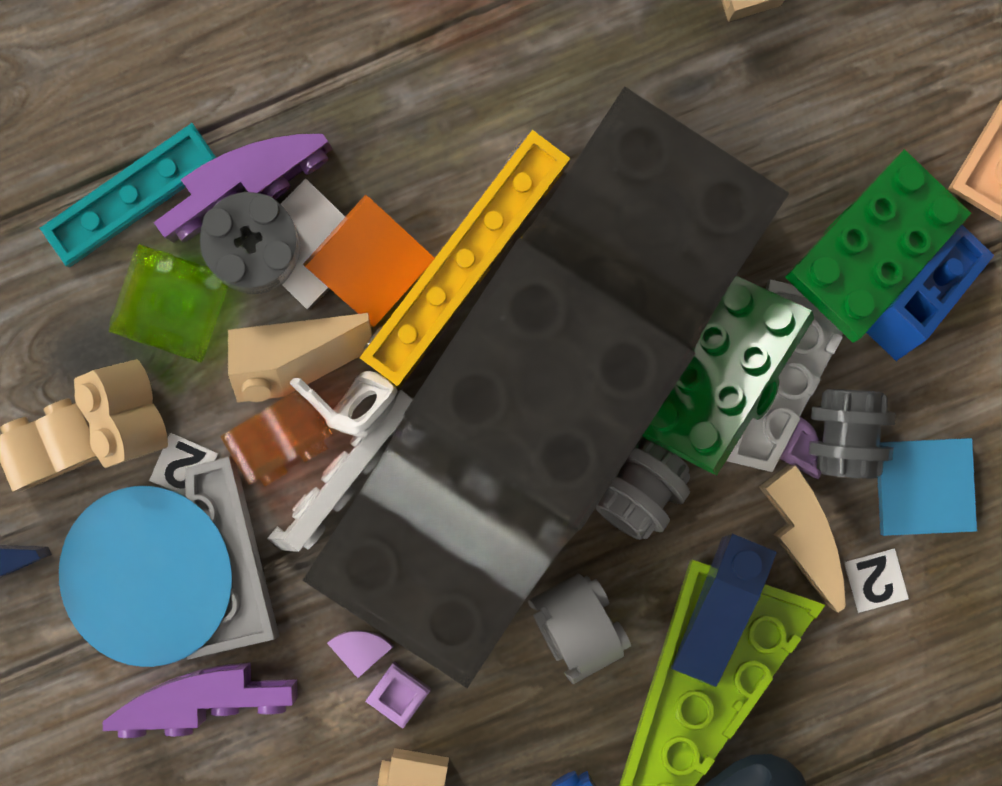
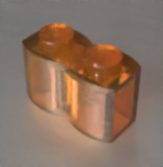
[220,390,333,487]

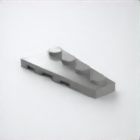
[185,456,279,660]

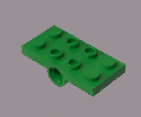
[785,149,972,343]
[636,273,814,476]

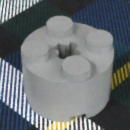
[528,573,631,684]

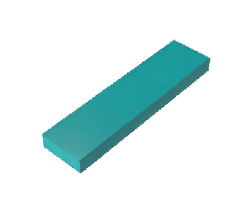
[39,123,217,268]

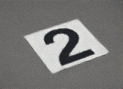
[149,433,218,497]
[844,548,909,613]

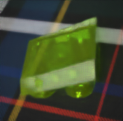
[108,244,228,363]

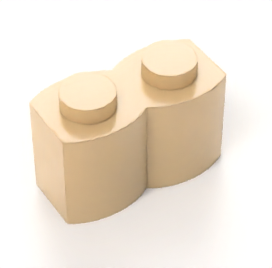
[74,359,168,468]
[0,398,98,492]

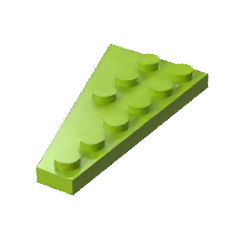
[619,560,825,786]

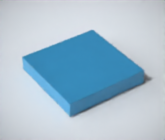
[878,438,977,536]

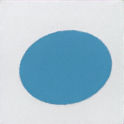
[59,486,232,667]

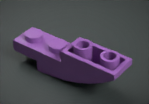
[153,134,332,243]
[103,663,298,738]

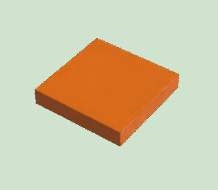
[303,195,435,328]

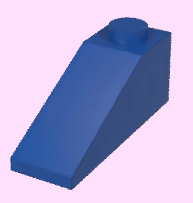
[866,225,994,361]

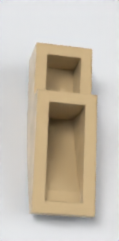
[759,464,846,613]

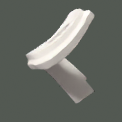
[290,371,397,437]

